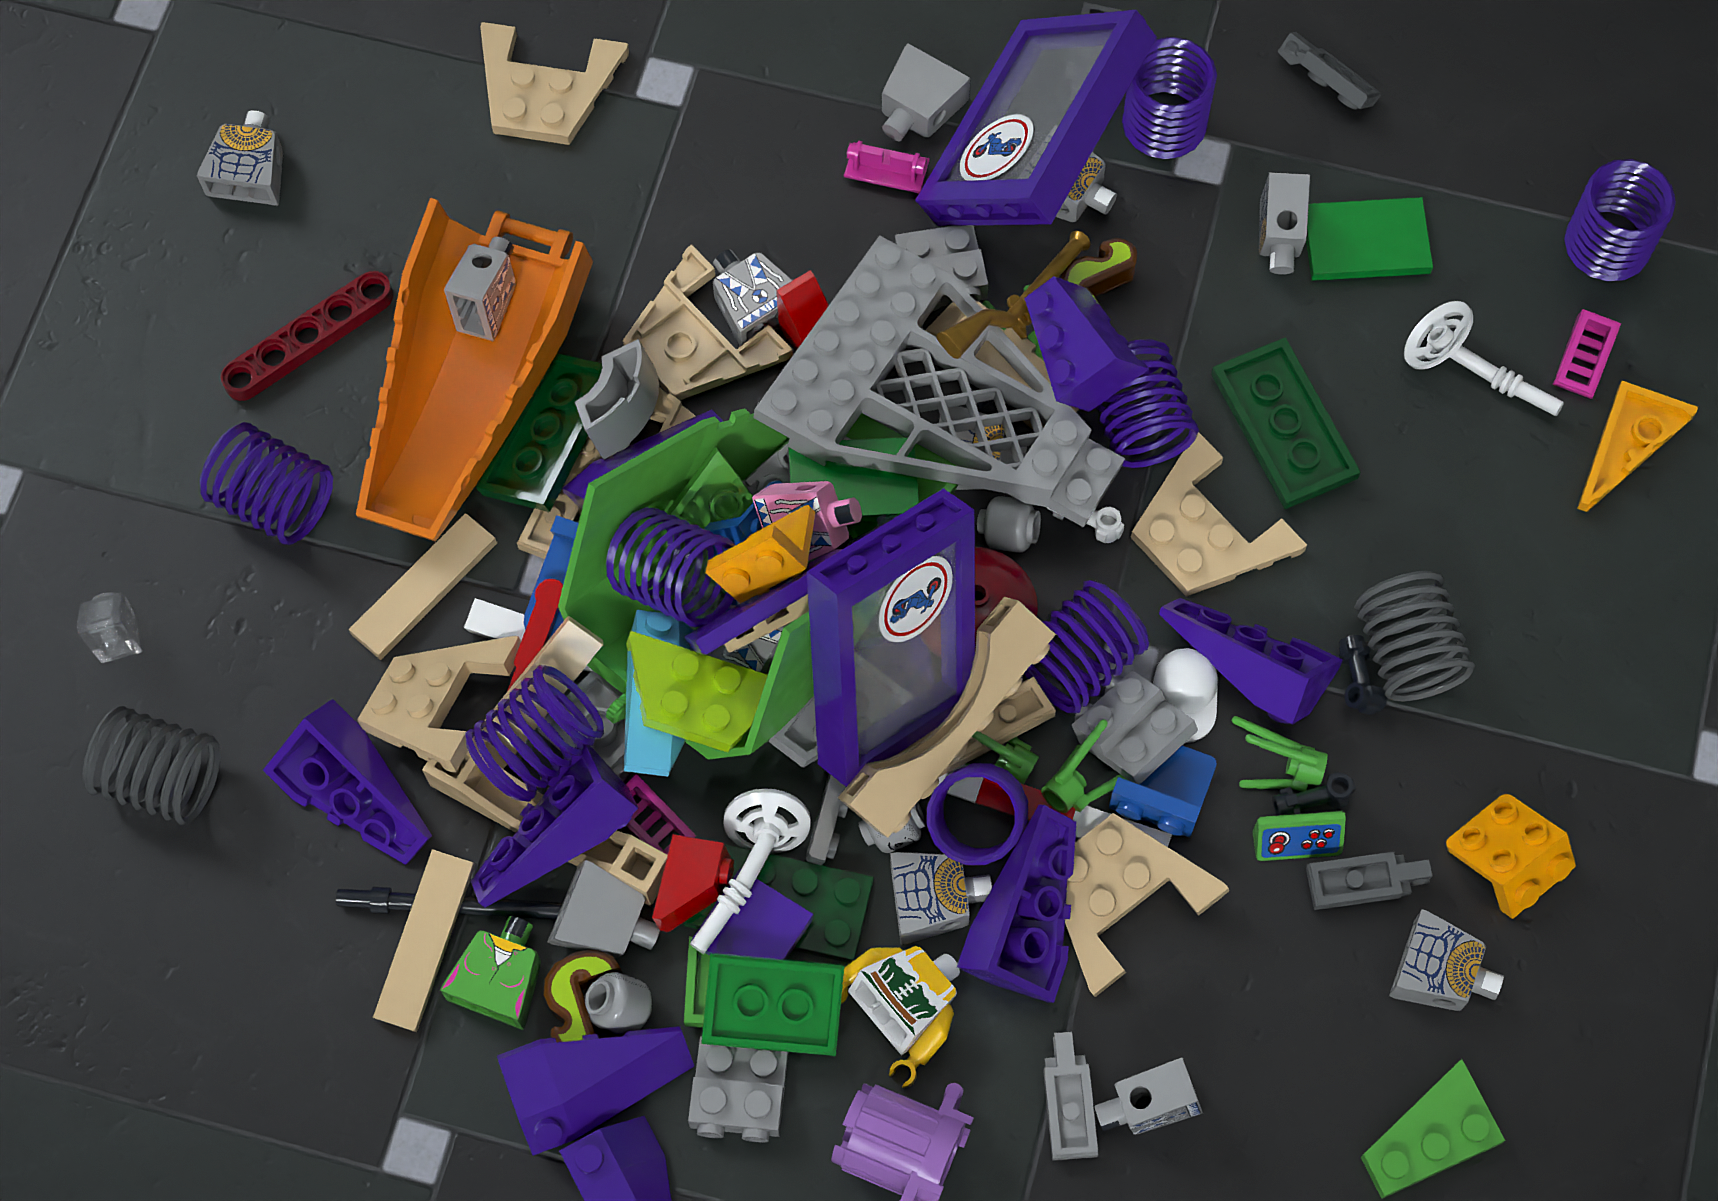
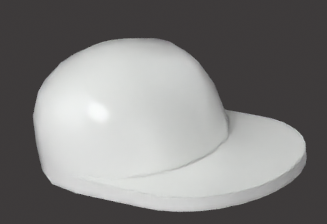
[1153,648,1218,743]

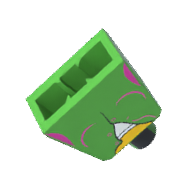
[440,916,541,1030]

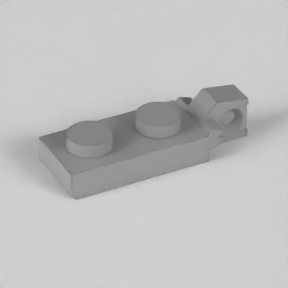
[1043,1032,1098,1161]

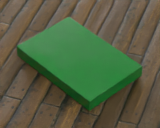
[1306,197,1433,281]
[788,438,919,522]
[701,953,844,1056]

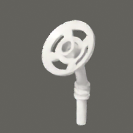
[1404,301,1564,416]
[690,789,811,954]

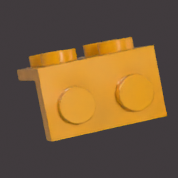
[705,505,815,604]
[1446,794,1576,919]

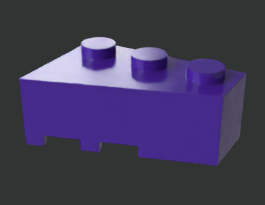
[1025,276,1149,412]

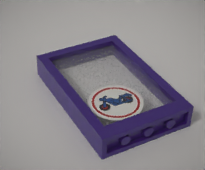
[915,10,1157,226]
[807,488,975,787]

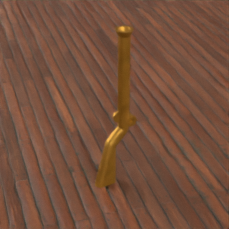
[936,231,1091,359]

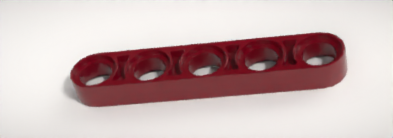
[221,271,393,401]

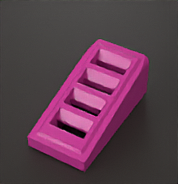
[1553,309,1621,399]
[623,774,696,855]

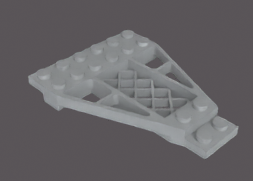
[753,235,1125,527]

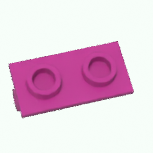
[844,141,930,193]

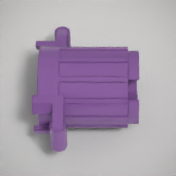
[831,1083,974,1201]

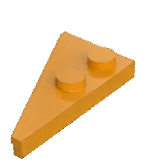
[1577,381,1698,512]

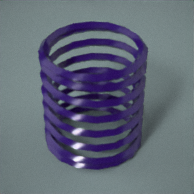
[1122,37,1217,159]
[1564,159,1676,281]
[1095,339,1199,468]
[200,422,333,545]
[606,507,735,627]
[1024,580,1149,713]
[466,665,604,802]
[927,763,1028,865]

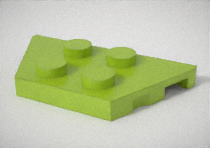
[626,631,768,752]

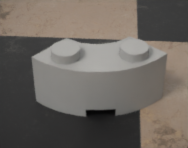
[575,339,659,460]

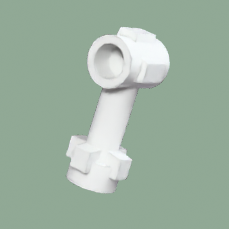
[1047,507,1124,543]

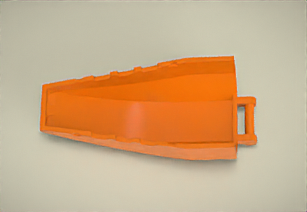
[356,198,593,542]

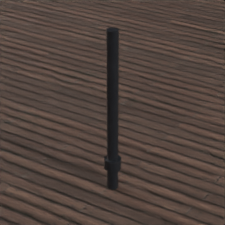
[336,886,563,920]

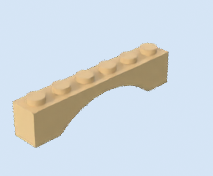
[838,597,1056,838]
[422,751,668,907]

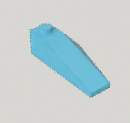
[624,610,693,777]

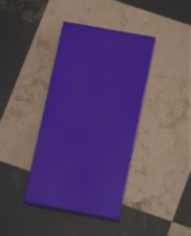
[685,549,842,655]

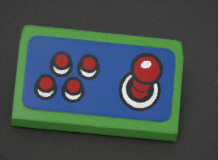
[1253,811,1346,861]

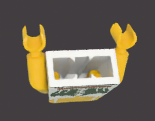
[841,946,960,1088]

